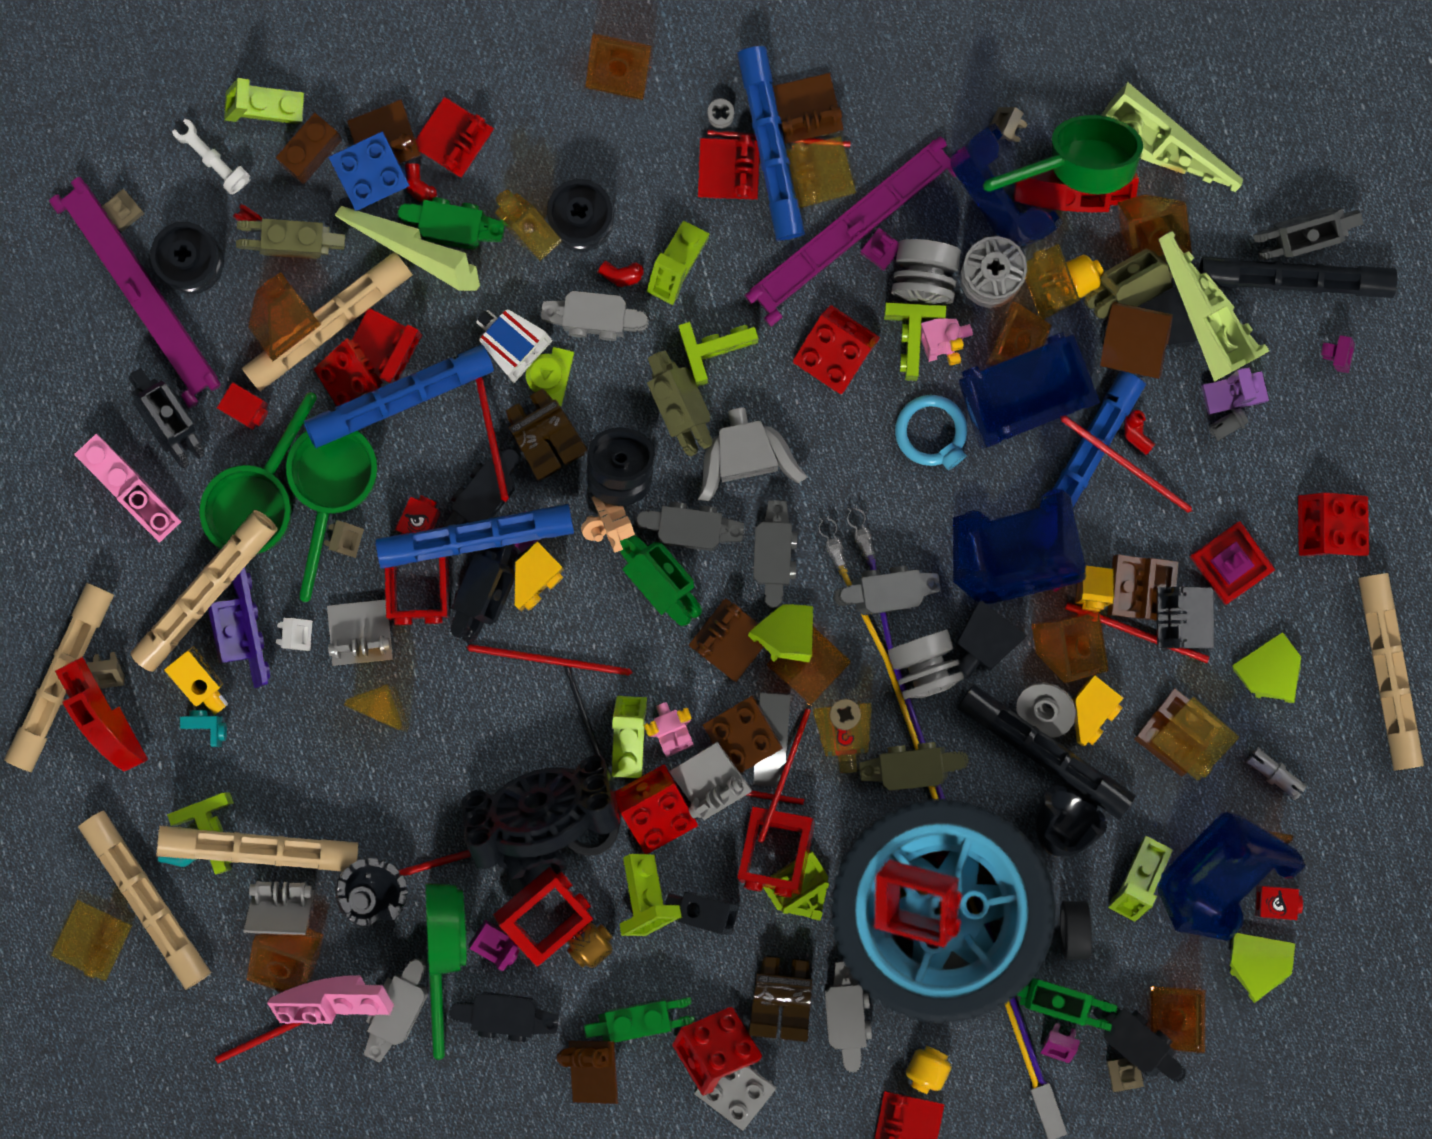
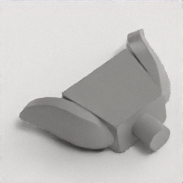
[698,408,808,502]

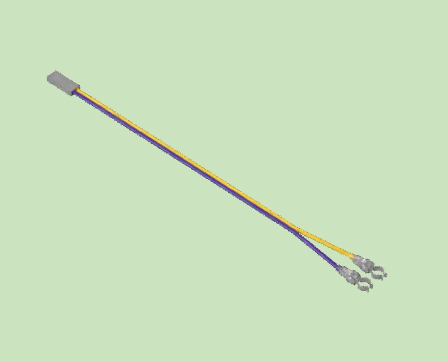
[819,505,1068,1139]

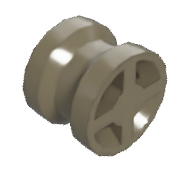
[829,699,861,730]

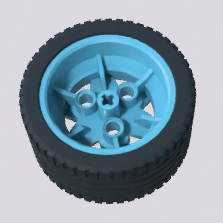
[831,799,1056,1023]

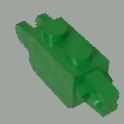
[397,197,505,250]
[620,535,702,627]
[1017,978,1117,1031]
[584,997,695,1043]

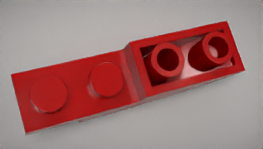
[1013,170,1139,212]
[55,657,148,772]

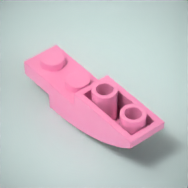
[74,434,182,543]
[268,975,394,1024]

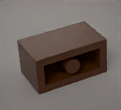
[275,113,342,184]

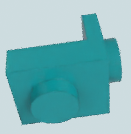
[180,710,227,747]

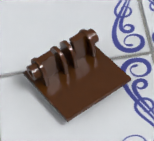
[773,73,844,144]
[347,100,421,164]
[688,598,763,682]
[703,695,783,773]
[556,1040,618,1104]

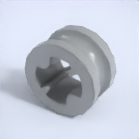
[707,99,734,128]

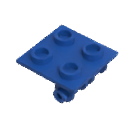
[329,131,410,211]

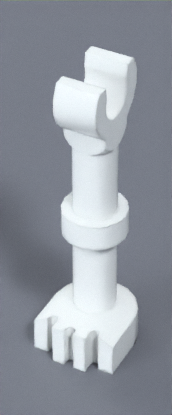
[172,119,251,195]

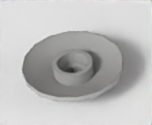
[1016,682,1076,738]

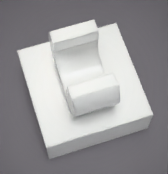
[276,618,313,651]

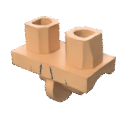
[581,496,635,553]

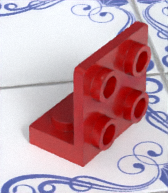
[793,305,880,394]
[352,309,422,385]
[1298,492,1369,556]
[615,764,698,854]
[672,1007,762,1096]

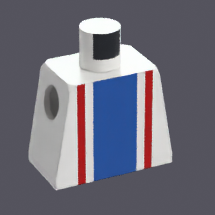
[477,309,552,383]

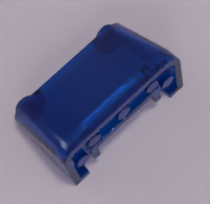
[951,123,1063,250]
[958,332,1100,449]
[953,489,1086,604]
[1157,812,1306,941]

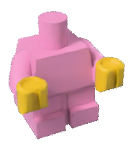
[921,318,973,365]
[644,702,694,758]

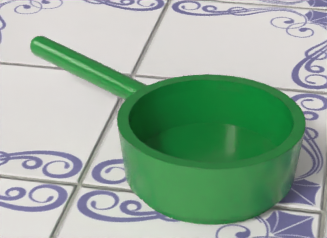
[983,115,1143,194]
[199,392,317,555]
[286,431,377,602]
[425,883,467,1060]

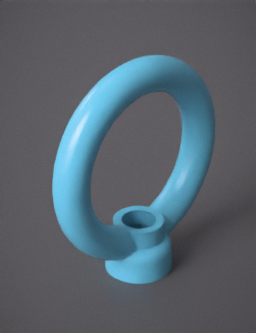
[895,395,967,470]

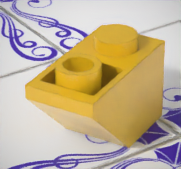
[515,541,564,611]
[1075,565,1114,612]
[1072,675,1123,746]

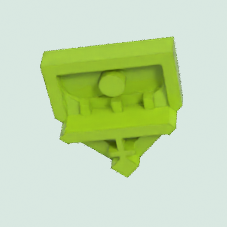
[748,604,813,662]
[1232,632,1301,703]
[763,850,829,921]
[1229,933,1295,1003]

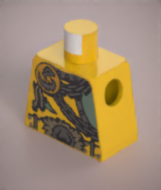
[164,646,228,715]

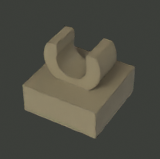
[986,107,1027,142]
[102,188,145,232]
[324,520,364,558]
[87,652,125,689]
[1106,1057,1144,1092]

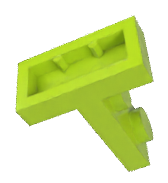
[224,78,304,124]
[647,220,710,305]
[884,303,946,381]
[678,322,758,387]
[611,696,647,778]
[167,792,234,874]
[1108,836,1173,922]
[619,854,682,936]

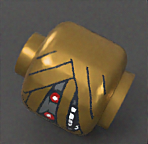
[567,923,613,968]

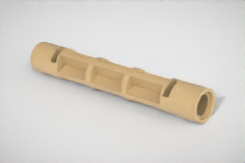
[242,252,413,392]
[131,510,277,672]
[1358,573,1425,771]
[4,583,114,772]
[78,811,212,990]
[156,826,358,872]

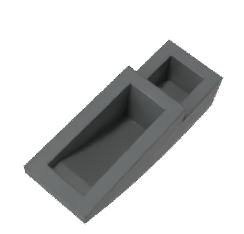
[753,693,791,787]

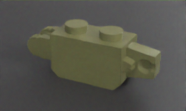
[236,218,345,259]
[1084,248,1173,319]
[647,351,713,456]
[859,742,970,791]

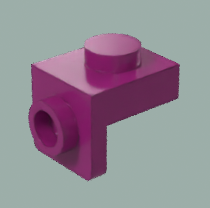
[468,920,519,972]

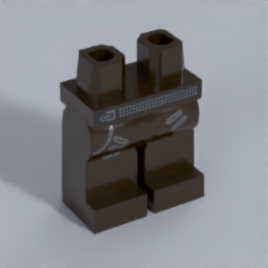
[506,388,589,481]
[749,955,812,1042]

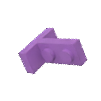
[1201,367,1269,415]

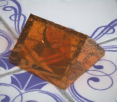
[585,33,653,100]
[986,301,1052,380]
[1151,986,1205,1053]

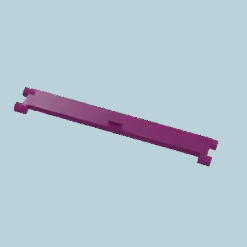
[744,136,966,327]
[49,177,221,409]

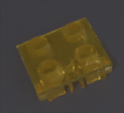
[786,136,856,208]
[1025,244,1080,321]
[1152,697,1240,781]
[51,900,132,982]

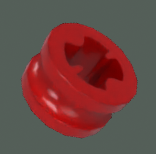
[233,204,262,222]

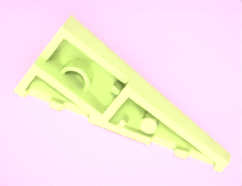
[1101,82,1243,192]
[335,206,480,291]
[1159,231,1269,382]

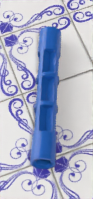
[737,46,805,241]
[303,344,494,448]
[1023,371,1146,551]
[375,504,574,569]

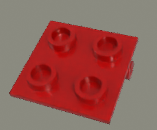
[416,97,494,178]
[698,135,759,200]
[314,338,384,406]
[875,1091,945,1139]

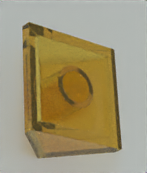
[344,684,410,732]

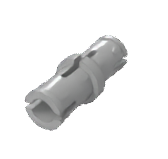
[1246,747,1307,800]

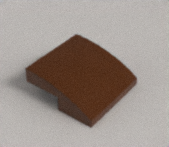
[1100,302,1173,379]
[1107,555,1179,621]
[1134,688,1222,777]

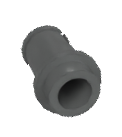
[1207,407,1249,442]

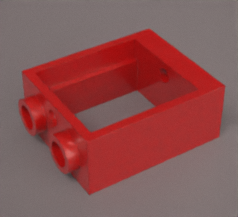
[385,556,450,625]
[737,807,815,898]
[875,860,962,948]
[493,867,593,967]

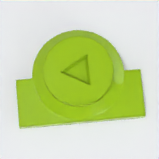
[526,347,575,407]

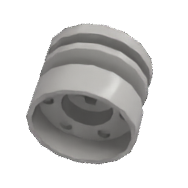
[959,236,1027,308]
[891,239,961,305]
[887,630,965,700]

